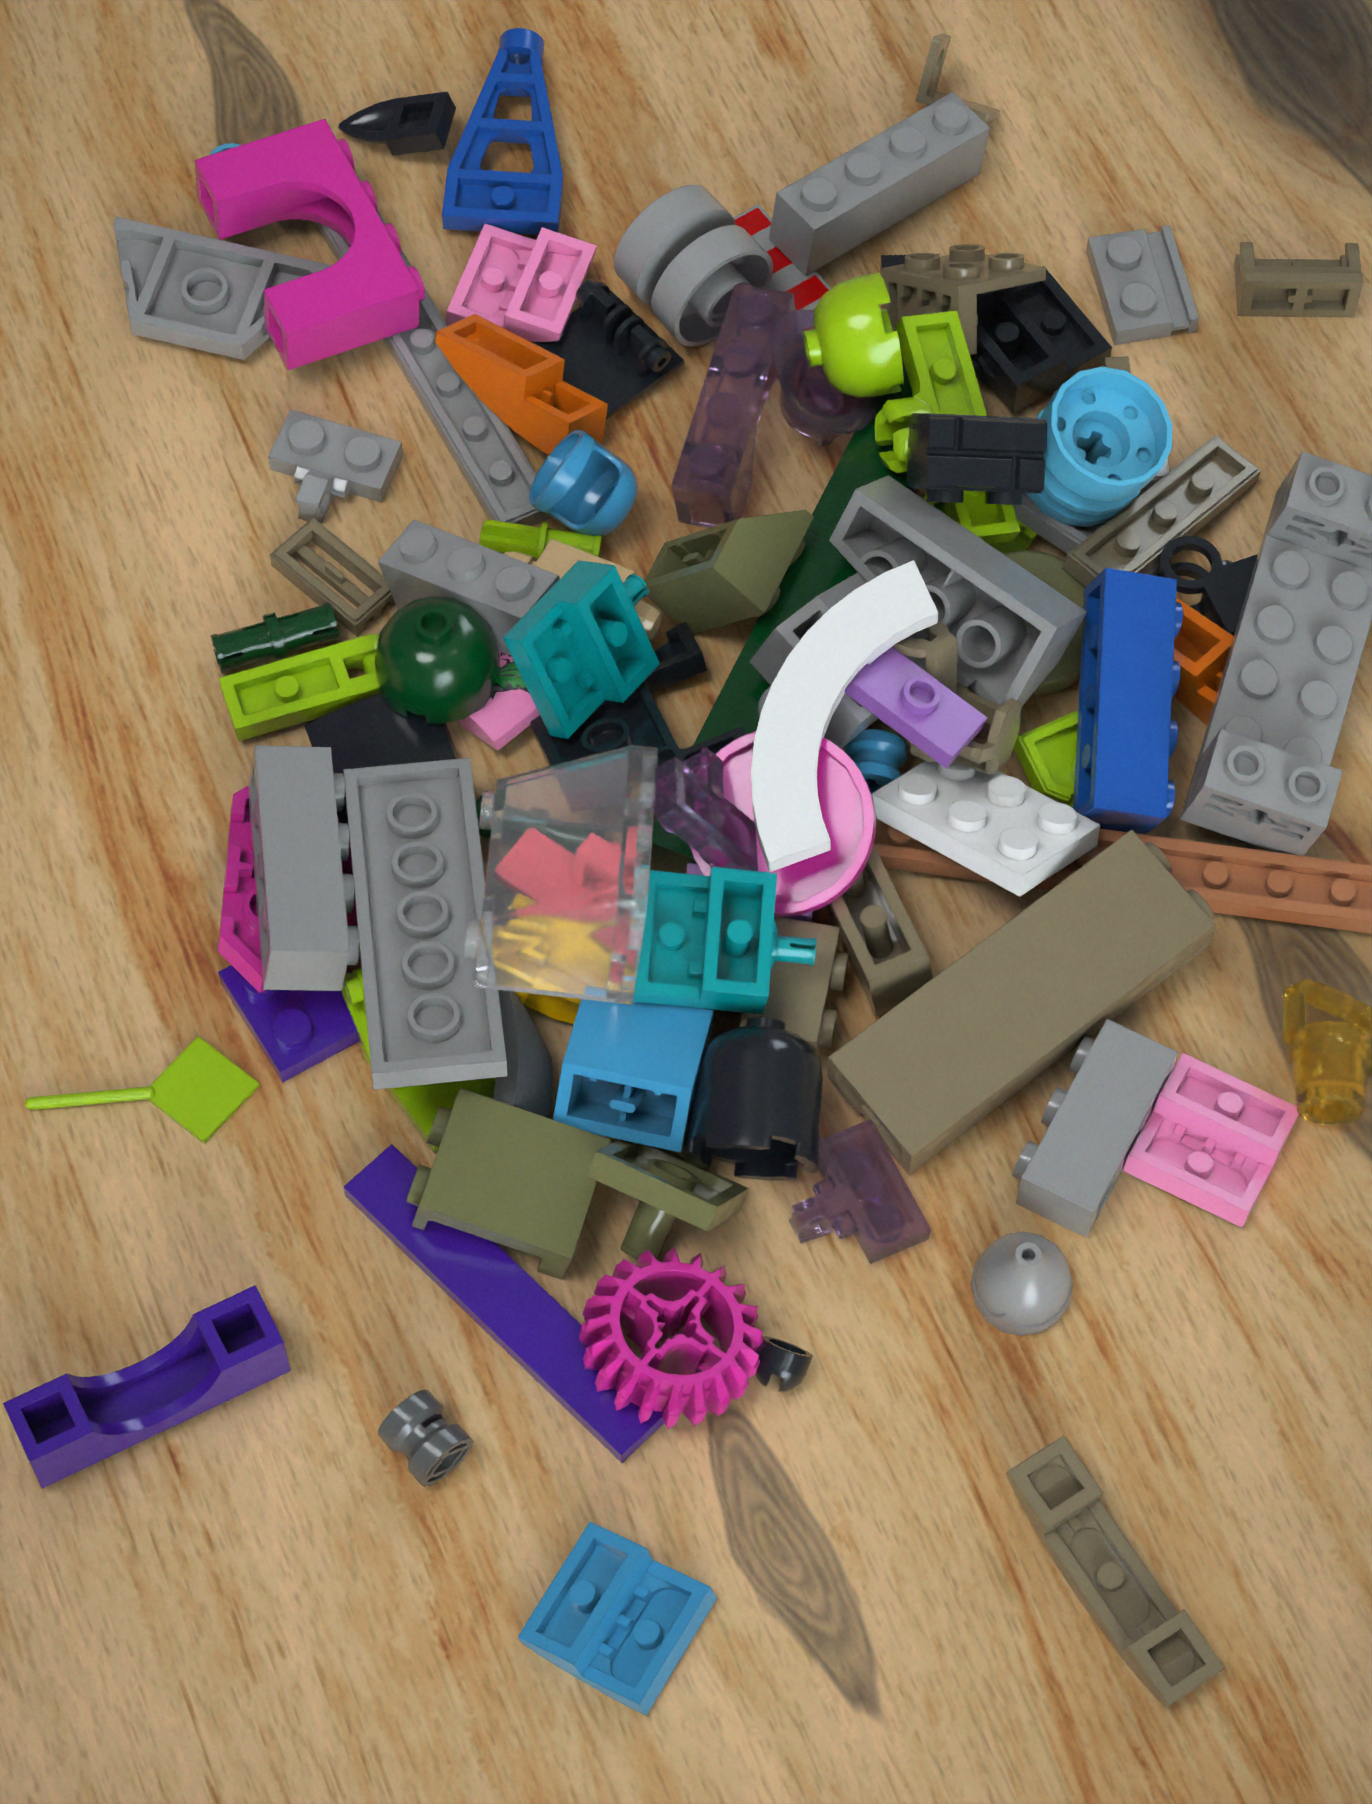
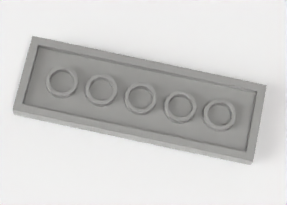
[343,758,507,1090]

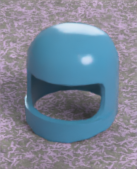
[529,430,638,537]

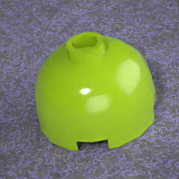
[803,272,904,398]

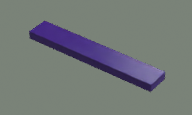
[343,1144,664,1463]

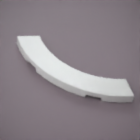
[751,560,938,872]

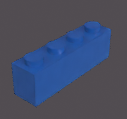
[1073,568,1183,835]

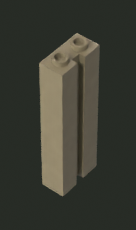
[827,829,1216,1175]

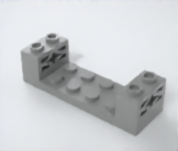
[1180,451,1372,856]

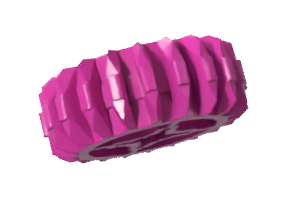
[579,1247,763,1429]

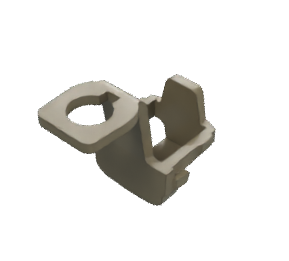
[893,620,1022,774]

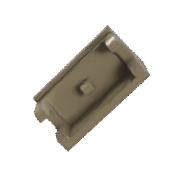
[1234,242,1363,317]

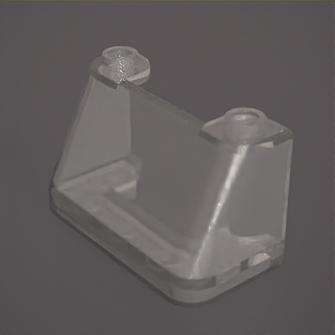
[463,745,658,1005]

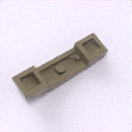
[1006,1435,1225,1708]

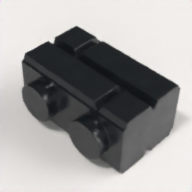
[906,413,1047,505]

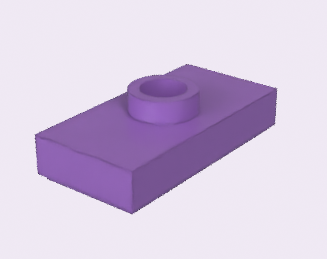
[845,646,988,769]

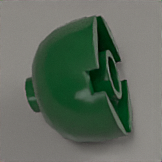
[375,596,500,724]

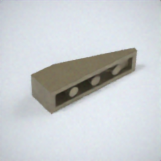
[826,844,933,1017]

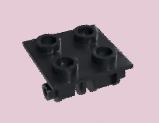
[531,279,684,420]

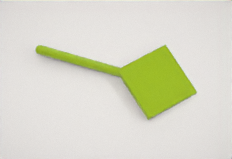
[25,1036,260,1144]

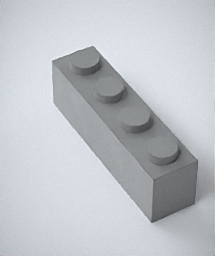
[769,92,990,276]
[248,745,359,991]

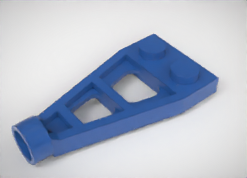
[442,28,564,235]

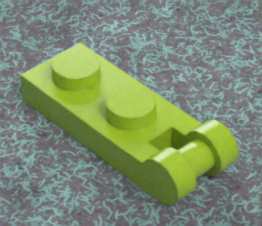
[218,634,381,741]

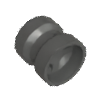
[378,1389,474,1487]

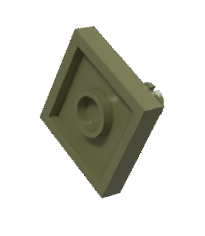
[586,1140,749,1260]

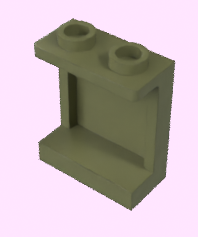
[406,1088,610,1280]

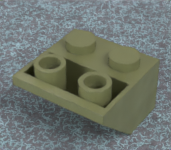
[644,509,814,634]

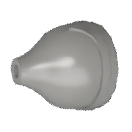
[971,1231,1073,1336]

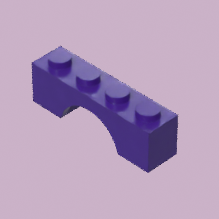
[3,1285,291,1489]

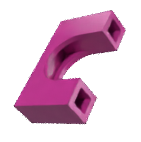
[195,119,425,370]

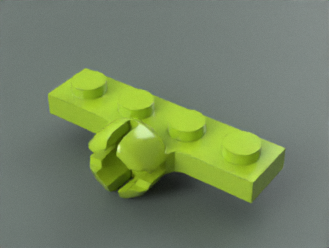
[874,310,1020,544]

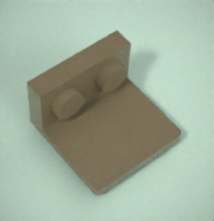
[881,244,1046,355]

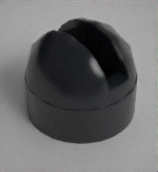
[755,1336,813,1392]

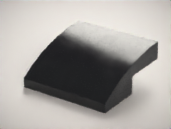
[305,694,460,826]

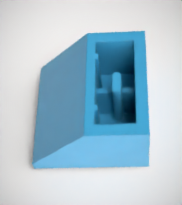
[553,981,715,1153]

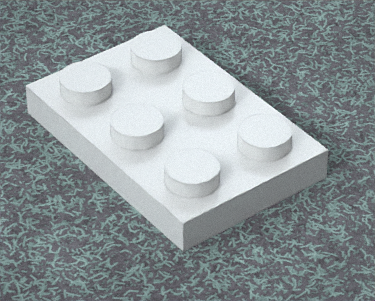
[872,761,1100,897]

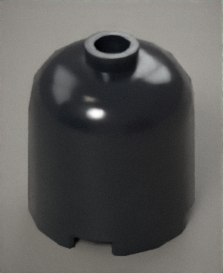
[686,1017,823,1180]

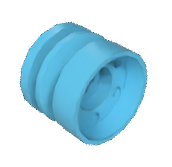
[1026,367,1173,527]

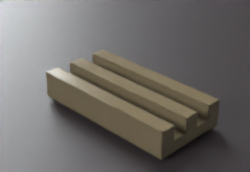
[270,518,395,637]

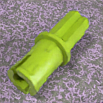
[479,519,602,562]

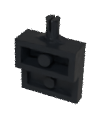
[970,266,1112,414]

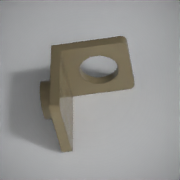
[915,33,1000,123]

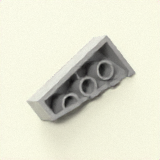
[829,475,1087,707]

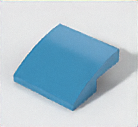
[518,1522,717,1716]

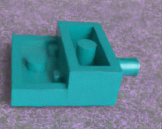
[503,560,660,739]
[632,867,817,1014]

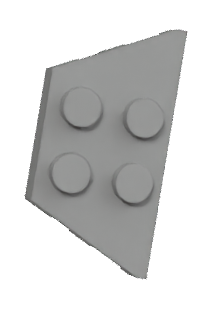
[113,217,330,360]

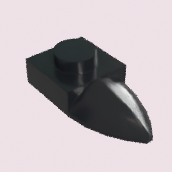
[338,91,456,156]

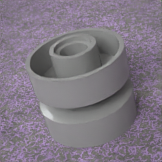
[614,185,773,346]

